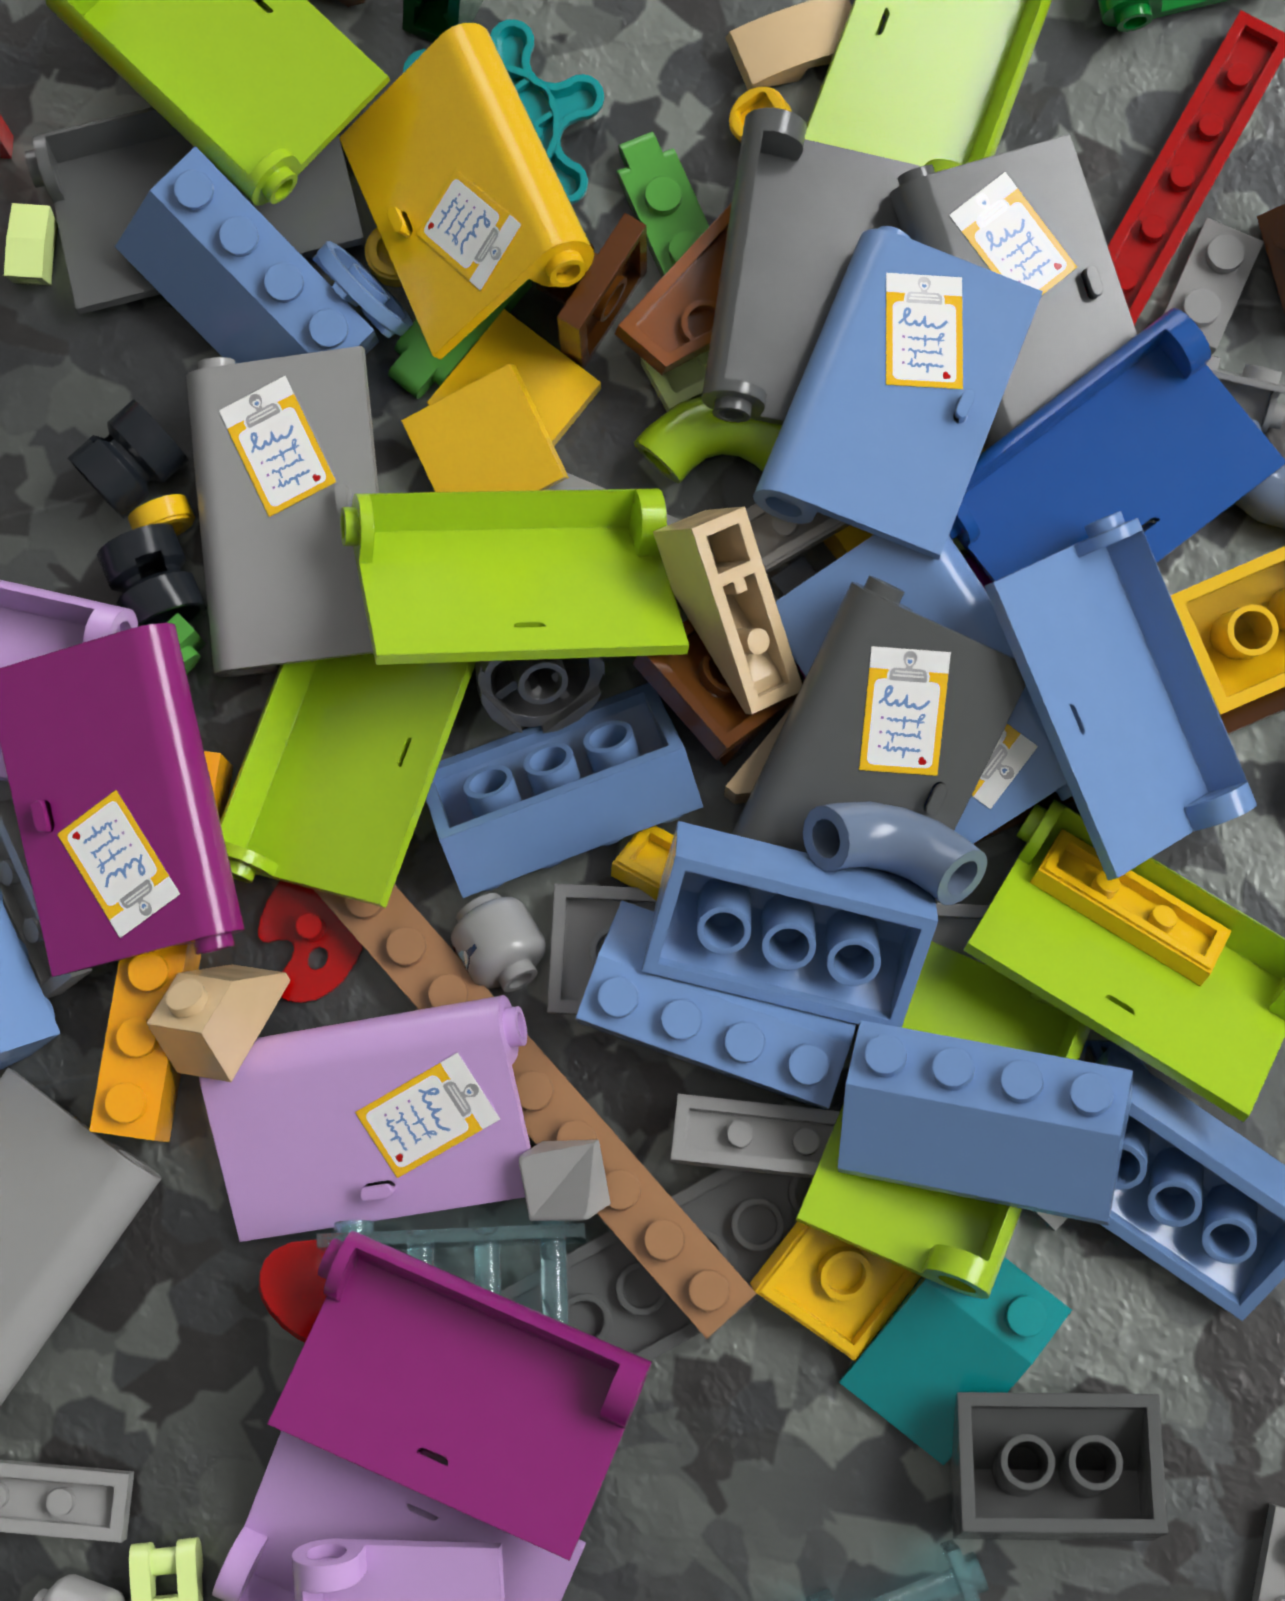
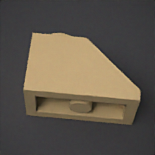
[147,964,290,1082]

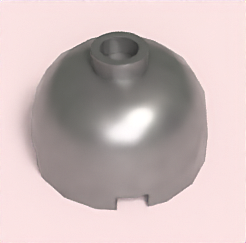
[475,657,605,733]

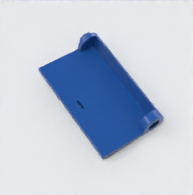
[949,308,1285,582]

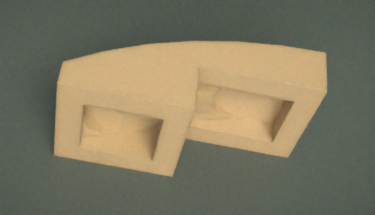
[725,0,852,90]

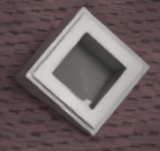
[519,1140,611,1221]

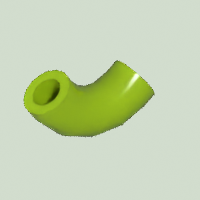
[633,397,782,484]

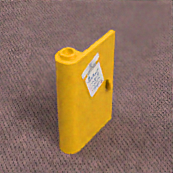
[339,23,594,359]

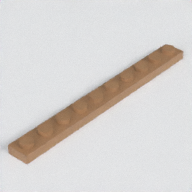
[313,884,757,1339]

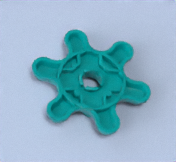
[403,19,605,205]

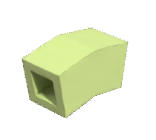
[4,203,58,286]

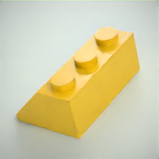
[1170,546,1285,715]

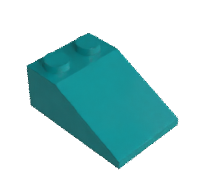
[838,1257,1072,1466]

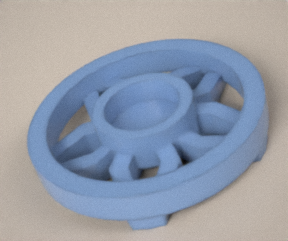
[313,241,413,338]

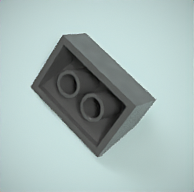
[951,1392,1168,1541]

